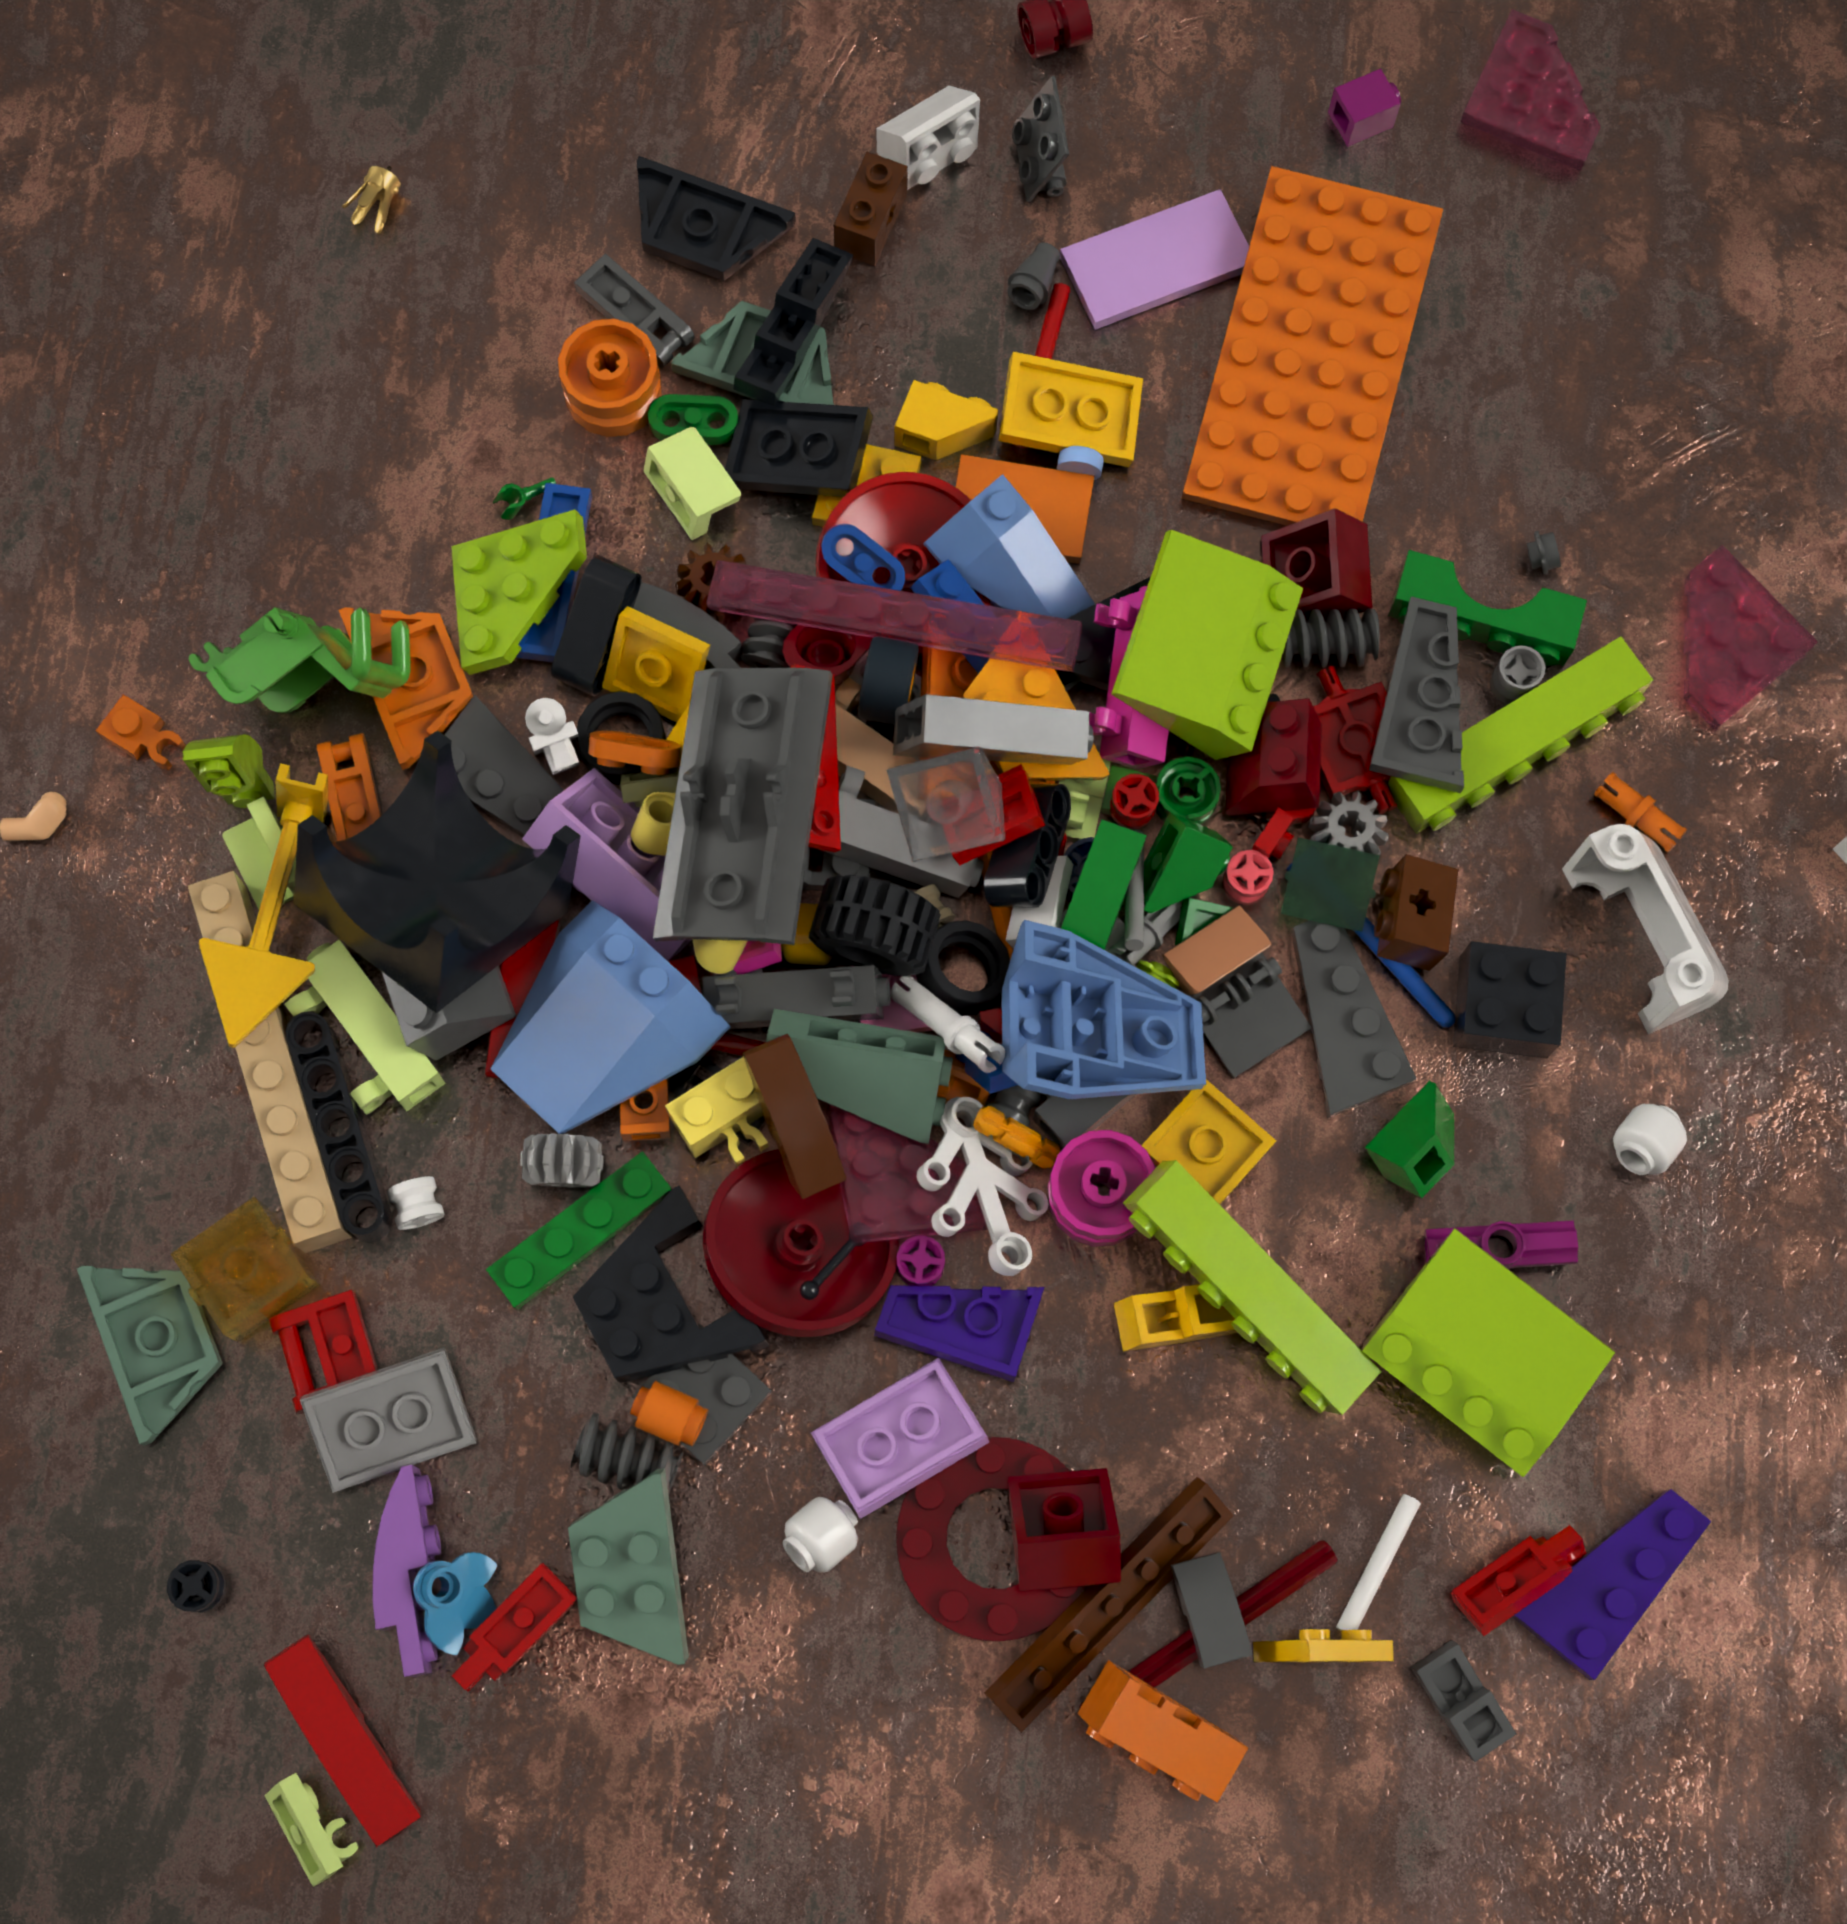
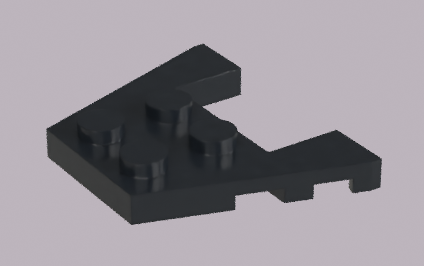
[573,1185,770,1383]

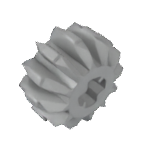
[1308,791,1389,871]
[520,1133,604,1188]

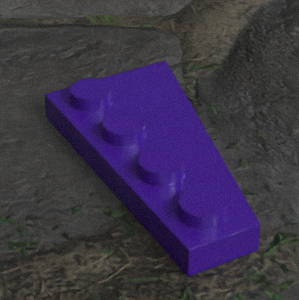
[1512,1489,1711,1680]

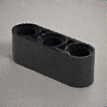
[551,555,642,696]
[984,784,1071,908]

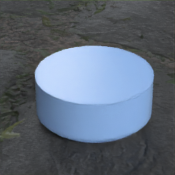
[1057,446,1104,480]

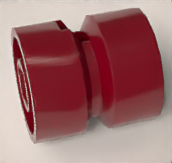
[1017,0,1093,59]

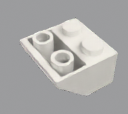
[876,86,980,190]

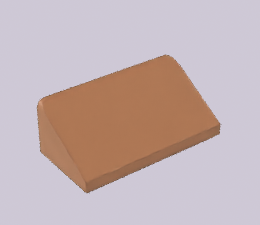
[1162,905,1272,995]

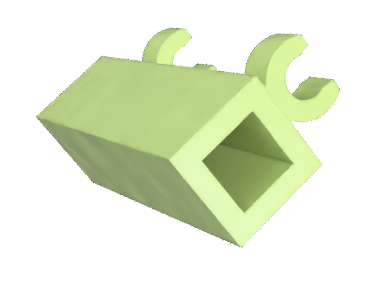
[285,939,446,1115]

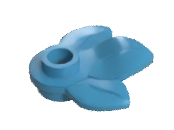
[413,1552,497,1655]

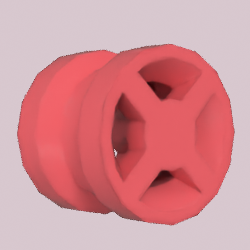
[1222,850,1274,905]

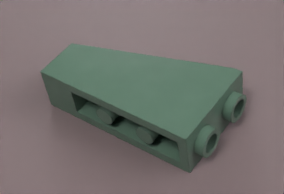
[766,1009,953,1144]

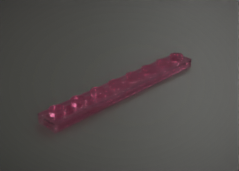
[706,560,1083,672]

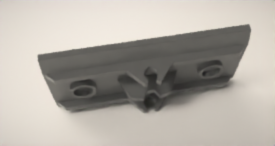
[653,668,833,945]

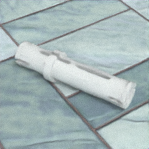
[891,975,1005,1073]

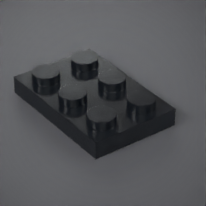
[725,399,873,497]

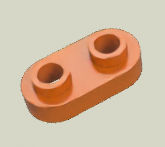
[588,731,681,775]

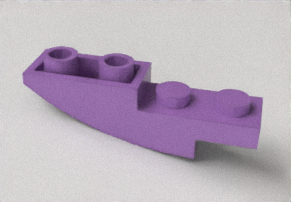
[373,1465,441,1677]

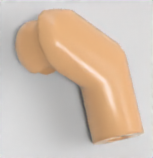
[0,792,67,841]

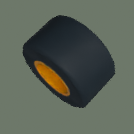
[858,636,919,725]

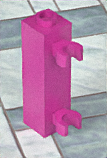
[1089,586,1169,769]

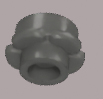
[1526,531,1561,575]

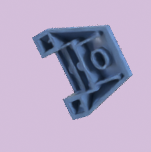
[490,900,731,1134]
[1002,920,1206,1099]

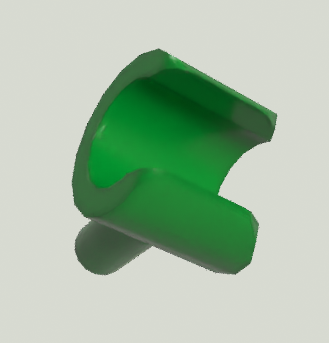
[492,477,557,520]

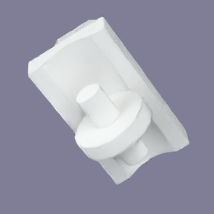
[525,698,579,775]

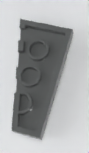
[1368,597,1464,793]
[445,695,564,837]
[1291,910,1417,1119]

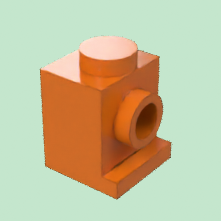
[620,1079,671,1141]

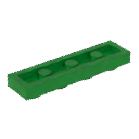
[486,1151,672,1310]

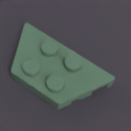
[671,301,834,405]
[76,1266,223,1446]
[568,1468,689,1665]

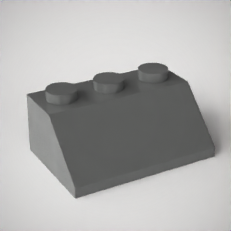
[382,965,516,1061]

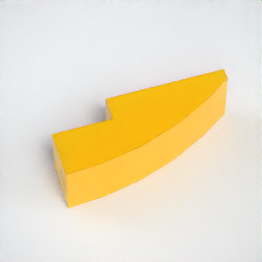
[1113,1284,1238,1352]

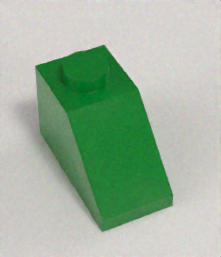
[1144,812,1233,913]

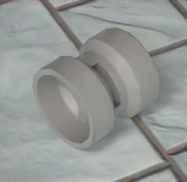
[1490,645,1546,704]

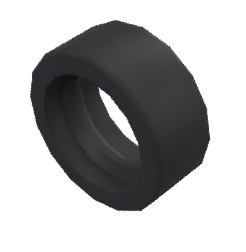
[576,691,666,785]
[916,920,1010,1016]

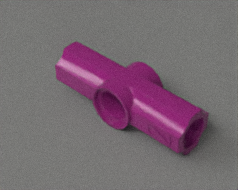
[1424,1220,1578,1269]

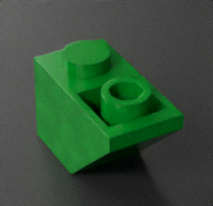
[1365,1080,1454,1198]

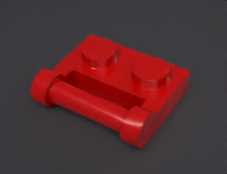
[269,1289,378,1414]

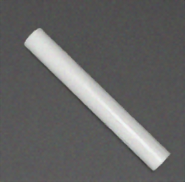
[1336,1494,1421,1631]

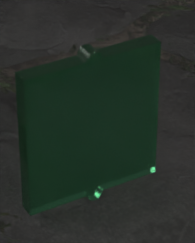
[1281,837,1380,932]

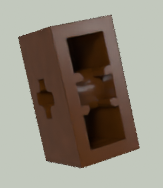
[833,151,908,266]
[1374,854,1459,971]

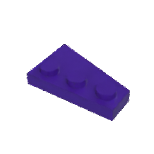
[874,1285,1045,1382]

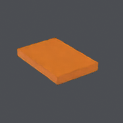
[955,454,1094,564]

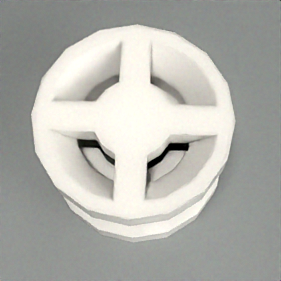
[387,1176,445,1230]

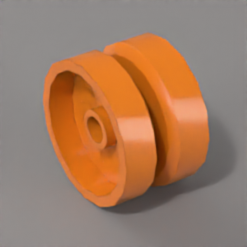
[558,318,662,437]

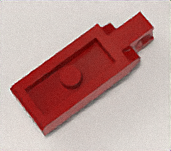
[1451,1525,1587,1637]
[452,1563,577,1692]

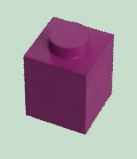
[1328,68,1401,147]

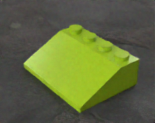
[1111,530,1303,760]
[1362,1228,1615,1477]

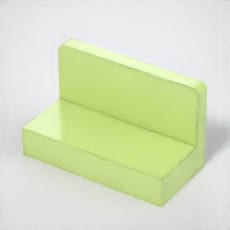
[643,427,741,540]
[222,796,296,909]

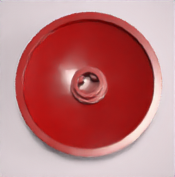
[815,472,991,656]

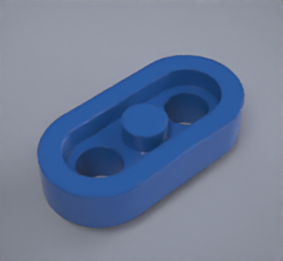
[821,523,905,600]

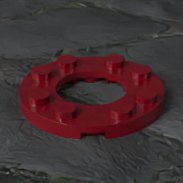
[896,1437,1086,1642]

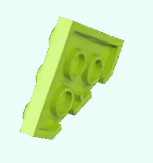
[451,509,587,675]

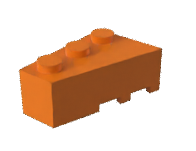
[1077,1660,1248,1803]

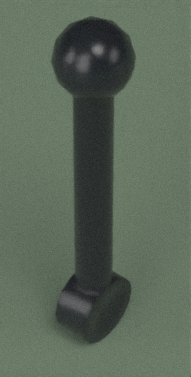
[800,1224,870,1300]

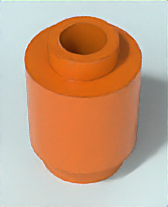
[630,1381,709,1447]

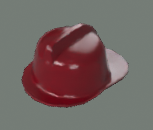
[782,593,881,685]

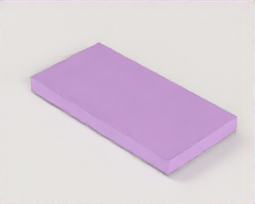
[1060,189,1249,330]

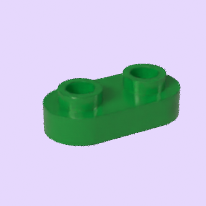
[648,394,738,445]

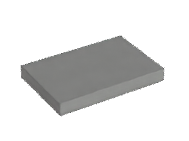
[300,1347,477,1493]

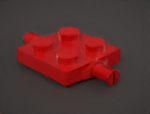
[1313,666,1397,814]

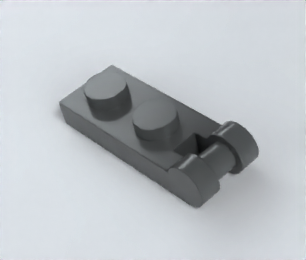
[574,253,695,368]

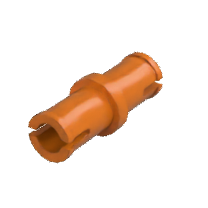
[1594,772,1688,853]

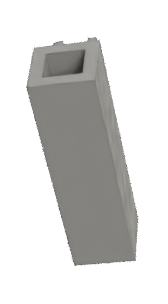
[819,766,984,898]

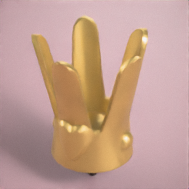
[341,166,401,234]

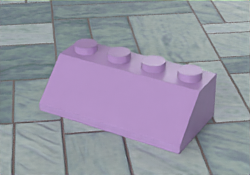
[522,768,692,961]

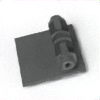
[1012,76,1069,202]
[1188,952,1312,1079]

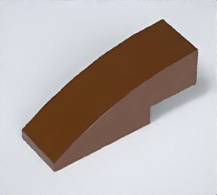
[742,1034,847,1199]

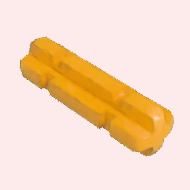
[973,1106,1061,1168]

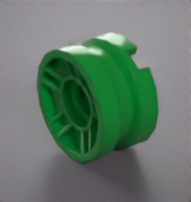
[1156,756,1221,825]

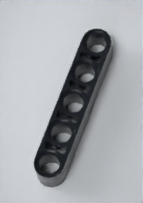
[285,1012,393,1243]

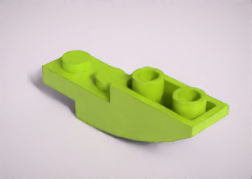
[183,734,275,808]

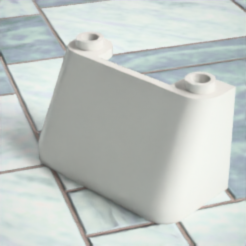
[1562,824,1729,1034]

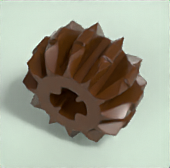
[675,542,753,623]

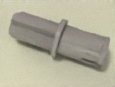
[1107,902,1181,966]

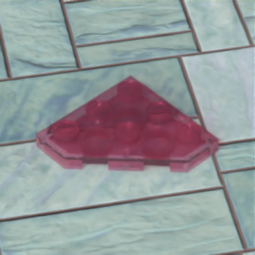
[1460,9,1601,171]
[1684,545,1818,731]
[826,1104,988,1243]

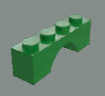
[1388,550,1587,666]

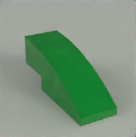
[1061,819,1147,950]

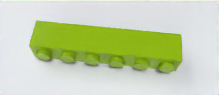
[1387,636,1653,834]
[1123,1160,1382,1415]

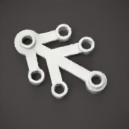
[917,1097,1049,1276]

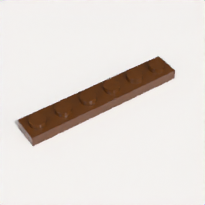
[984,1477,1233,1733]

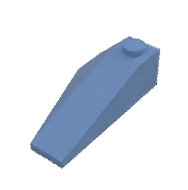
[923,474,1095,641]

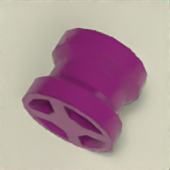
[896,1235,945,1286]

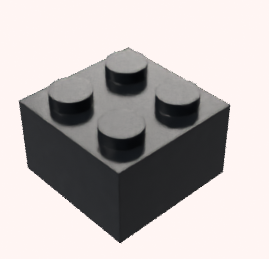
[1453,941,1567,1058]

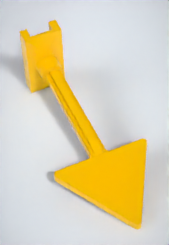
[199,763,328,1048]

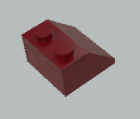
[1261,508,1373,620]
[1225,698,1322,816]
[1008,1468,1121,1591]

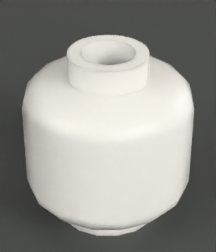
[1613,1104,1687,1175]
[783,1497,858,1573]

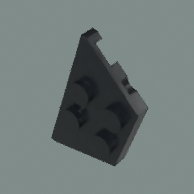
[637,156,796,281]

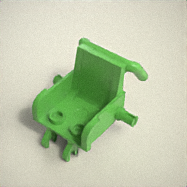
[189,607,411,713]

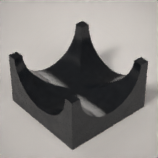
[294,730,581,1013]

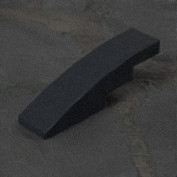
[733,238,853,406]

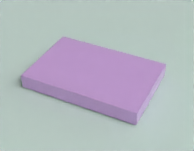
[811,1357,989,1519]

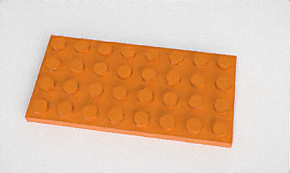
[1181,166,1443,526]

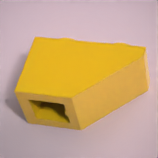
[894,380,998,460]

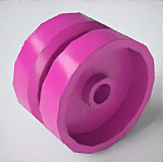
[1047,1130,1156,1247]

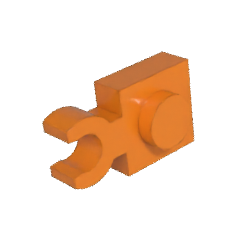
[95,694,186,770]

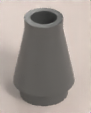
[1007,242,1060,310]

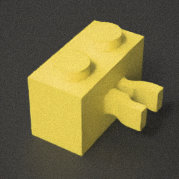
[665,1056,769,1167]

